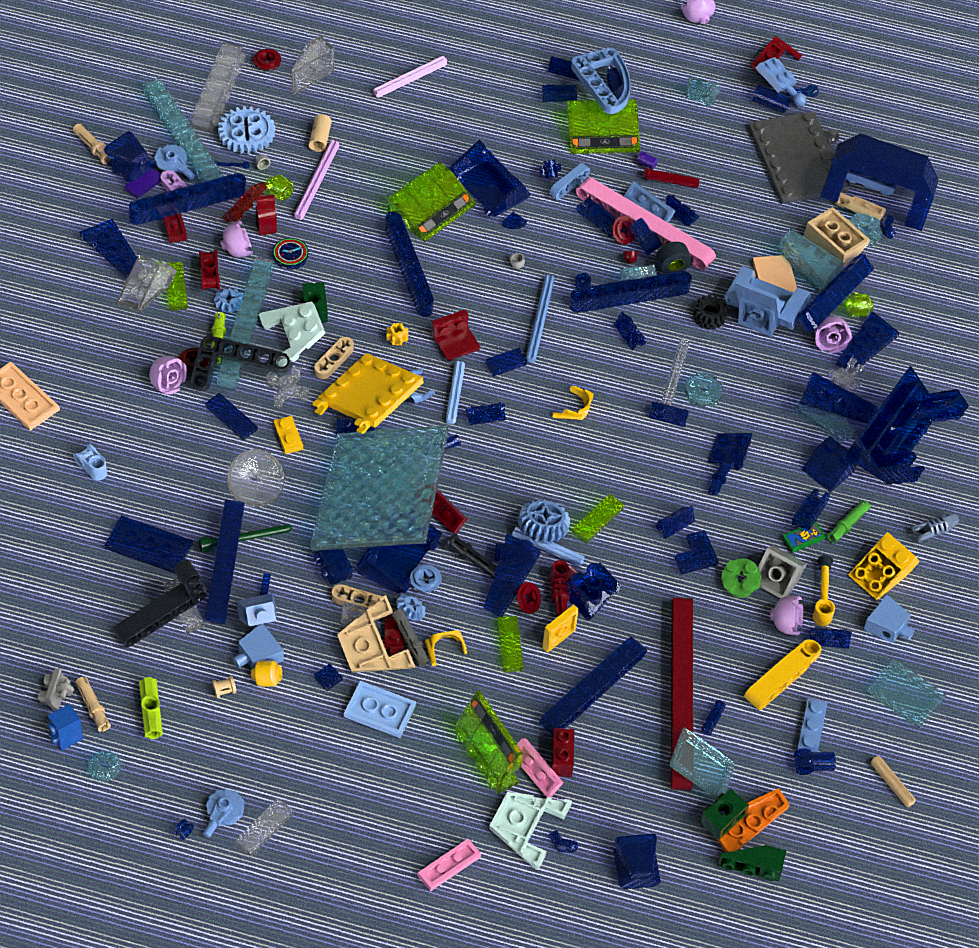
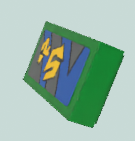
[782,521,826,553]

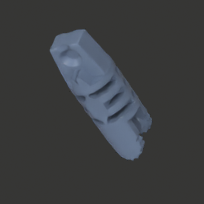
[910,514,960,542]

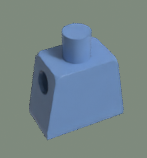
[236,593,277,626]
[864,595,915,643]
[232,624,284,669]

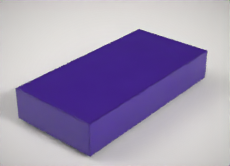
[125,167,161,199]

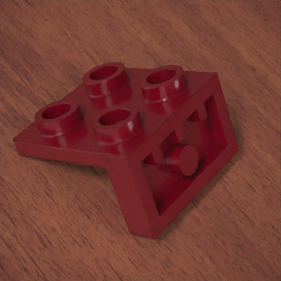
[431,309,480,361]

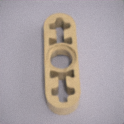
[314,337,354,379]
[332,584,382,612]

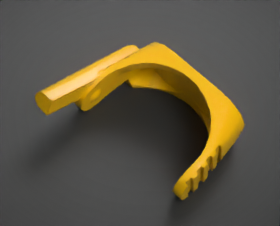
[553,386,594,420]
[425,630,467,666]

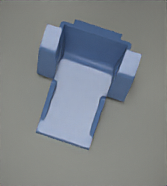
[724,266,811,337]

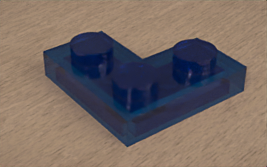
[675,530,719,575]

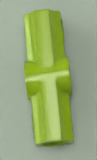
[139,677,163,739]

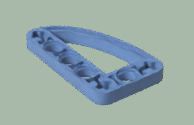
[571,48,631,114]

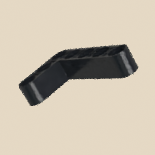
[191,336,292,392]
[114,560,207,648]

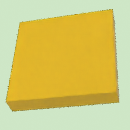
[542,604,578,652]

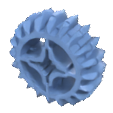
[518,499,570,543]

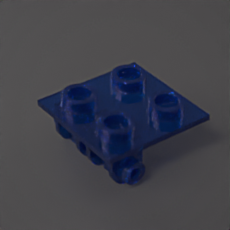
[708,433,753,471]

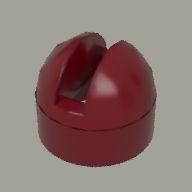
[623,251,638,264]

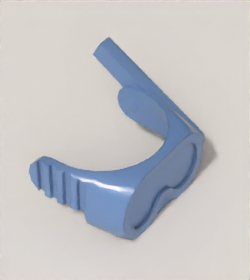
[408,368,435,404]

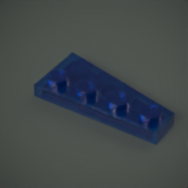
[79,219,145,280]
[836,311,900,375]
[799,372,878,424]
[484,534,541,618]

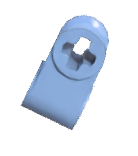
[73,444,107,480]

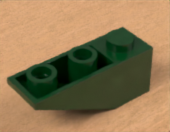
[718,845,787,882]

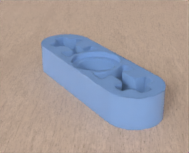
[549,163,590,200]

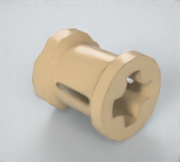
[212,676,236,698]

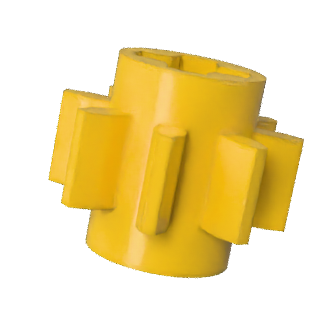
[386,323,408,346]

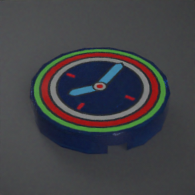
[272,238,309,270]

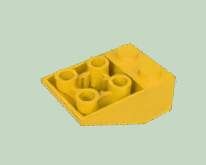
[848,532,919,600]

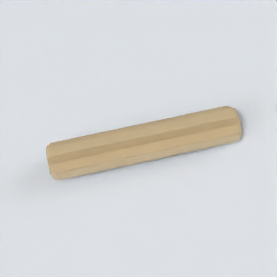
[871,756,916,807]

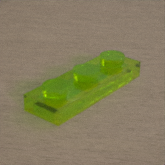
[164,262,188,311]
[572,494,624,544]
[497,616,524,673]

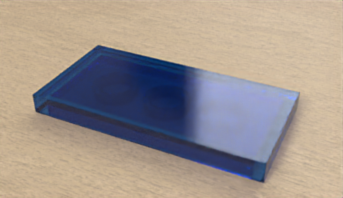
[104,515,193,574]

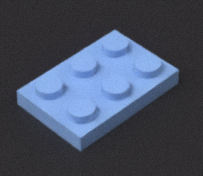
[344,681,416,738]

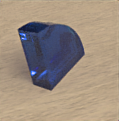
[502,212,527,229]

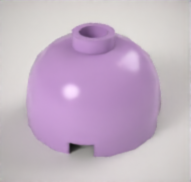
[681,0,715,24]
[220,220,253,258]
[814,316,852,353]
[149,356,187,394]
[770,595,803,635]

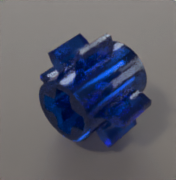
[539,159,562,179]

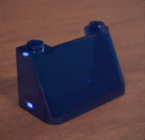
[448,139,531,217]
[354,504,442,594]

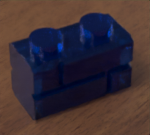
[313,537,353,585]

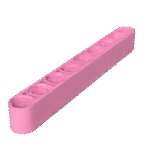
[576,177,716,270]

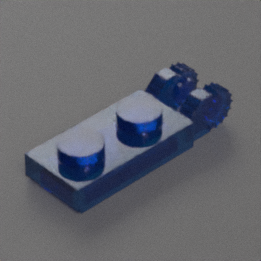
[576,198,623,238]
[792,489,830,530]

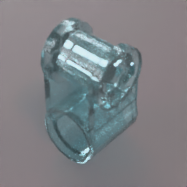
[685,77,720,105]

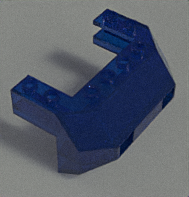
[820,133,939,231]
[849,365,969,485]

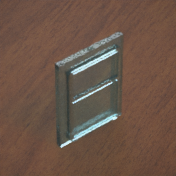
[866,659,946,728]
[669,727,736,798]

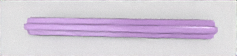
[294,140,339,220]

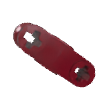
[199,250,220,291]

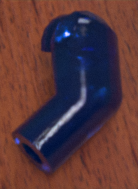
[880,215,896,239]
[549,830,579,853]

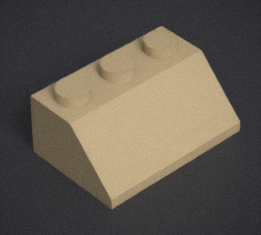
[804,207,870,270]

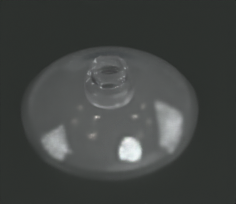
[227,449,285,507]

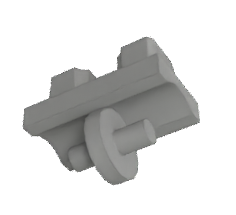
[38,668,74,710]

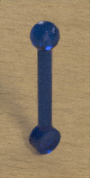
[212,160,250,169]

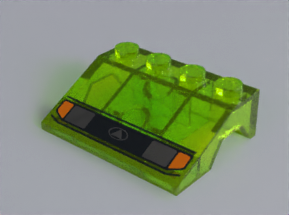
[566,99,640,154]
[387,162,476,242]
[455,690,523,794]

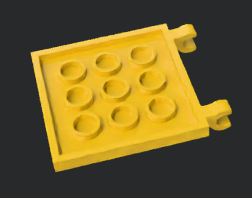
[312,353,424,434]

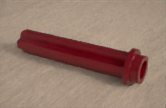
[643,167,700,188]

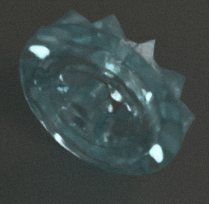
[88,750,121,781]

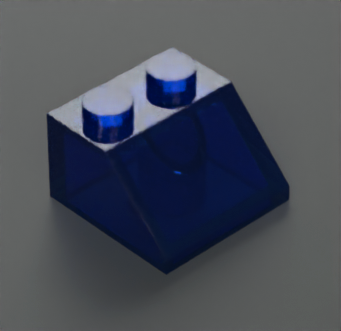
[802,436,859,493]

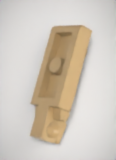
[835,192,886,222]

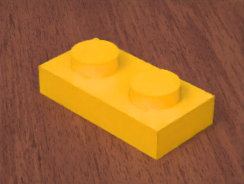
[274,416,303,454]

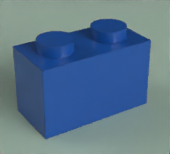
[47,704,83,751]

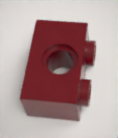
[552,728,575,777]

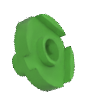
[722,559,762,598]

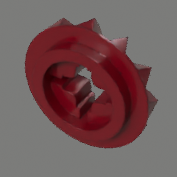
[254,49,281,72]
[611,216,637,244]
[179,347,209,372]
[515,582,541,614]

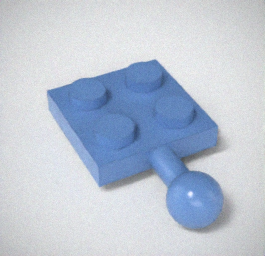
[756,57,806,107]

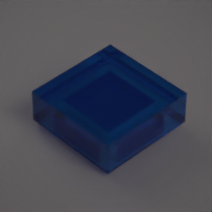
[314,663,343,691]

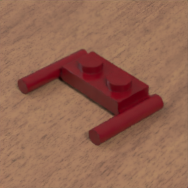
[750,35,803,77]

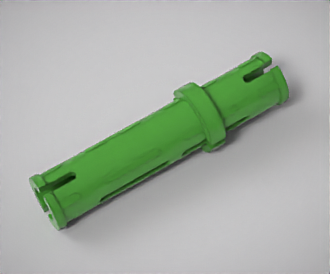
[827,500,871,544]

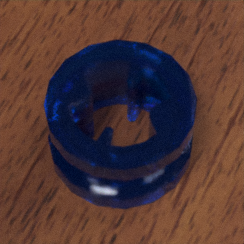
[574,273,591,291]
[174,819,194,840]

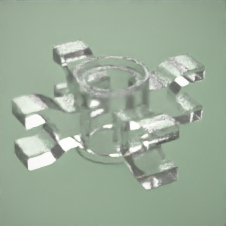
[825,358,864,402]
[266,365,310,409]

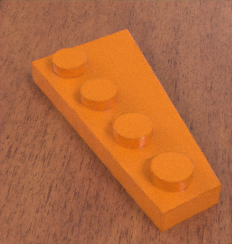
[715,788,790,853]

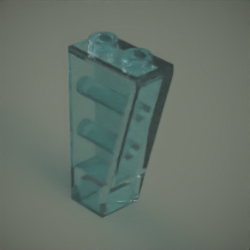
[777,228,845,295]

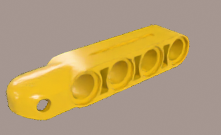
[744,639,822,710]

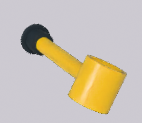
[812,555,835,626]

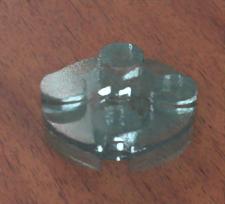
[849,213,882,247]
[620,264,657,281]
[685,372,723,407]

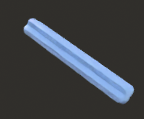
[446,361,465,424]
[512,527,585,566]

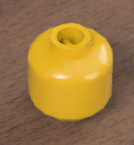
[251,660,282,687]

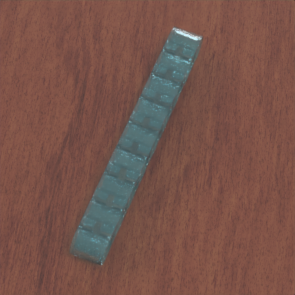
[142,78,227,193]
[217,256,275,390]

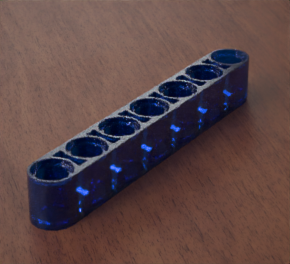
[129,173,246,225]
[385,211,434,317]
[797,253,874,332]
[569,271,692,313]
[205,499,245,624]
[539,636,647,735]

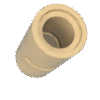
[309,114,332,152]

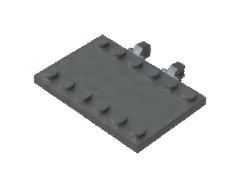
[748,111,851,204]

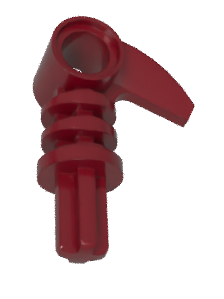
[546,560,587,616]

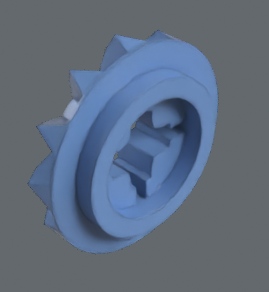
[214,287,244,313]
[410,565,442,593]
[396,594,426,621]

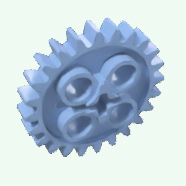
[218,106,275,154]

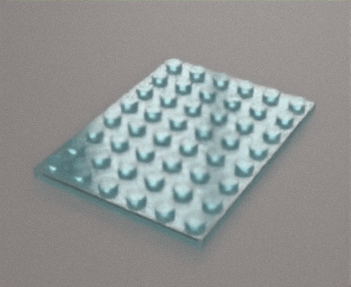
[310,425,449,551]

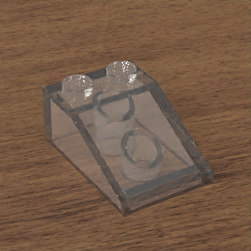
[292,35,334,95]
[115,255,177,312]

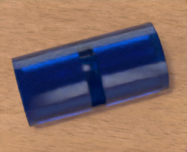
[752,85,791,113]

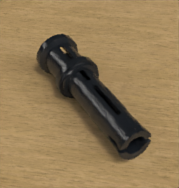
[446,533,501,579]

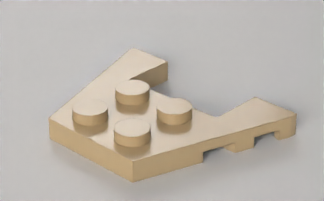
[337,595,415,673]

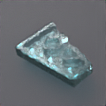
[793,392,856,443]

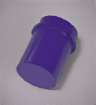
[637,151,658,169]

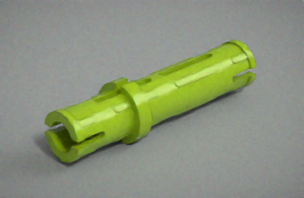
[209,312,226,364]

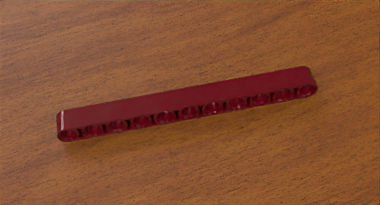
[671,597,693,791]

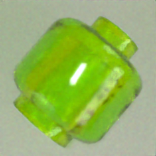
[266,174,294,201]
[845,293,874,317]

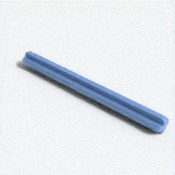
[526,274,555,363]

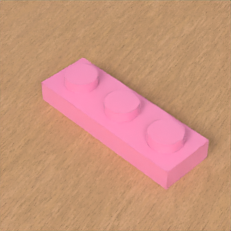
[512,738,564,797]
[418,839,481,892]

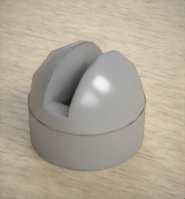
[255,154,271,170]
[510,253,525,269]

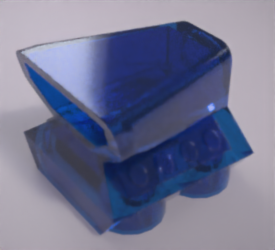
[104,131,156,182]
[566,563,621,621]
[613,834,661,890]

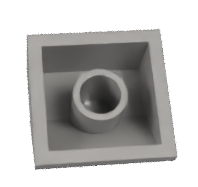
[758,546,807,598]

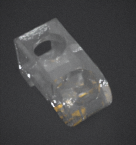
[339,602,378,628]

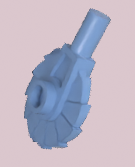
[154,144,195,180]
[203,789,245,838]

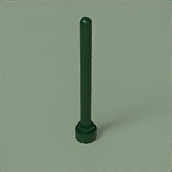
[199,524,292,553]

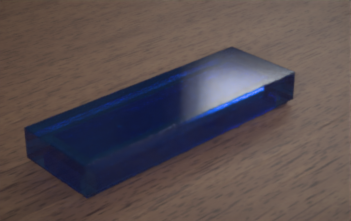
[205,393,258,441]

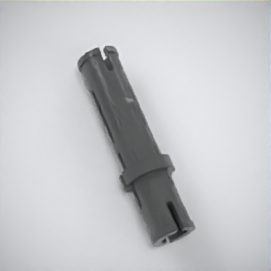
[391,609,430,667]

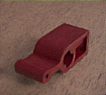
[256,195,277,236]

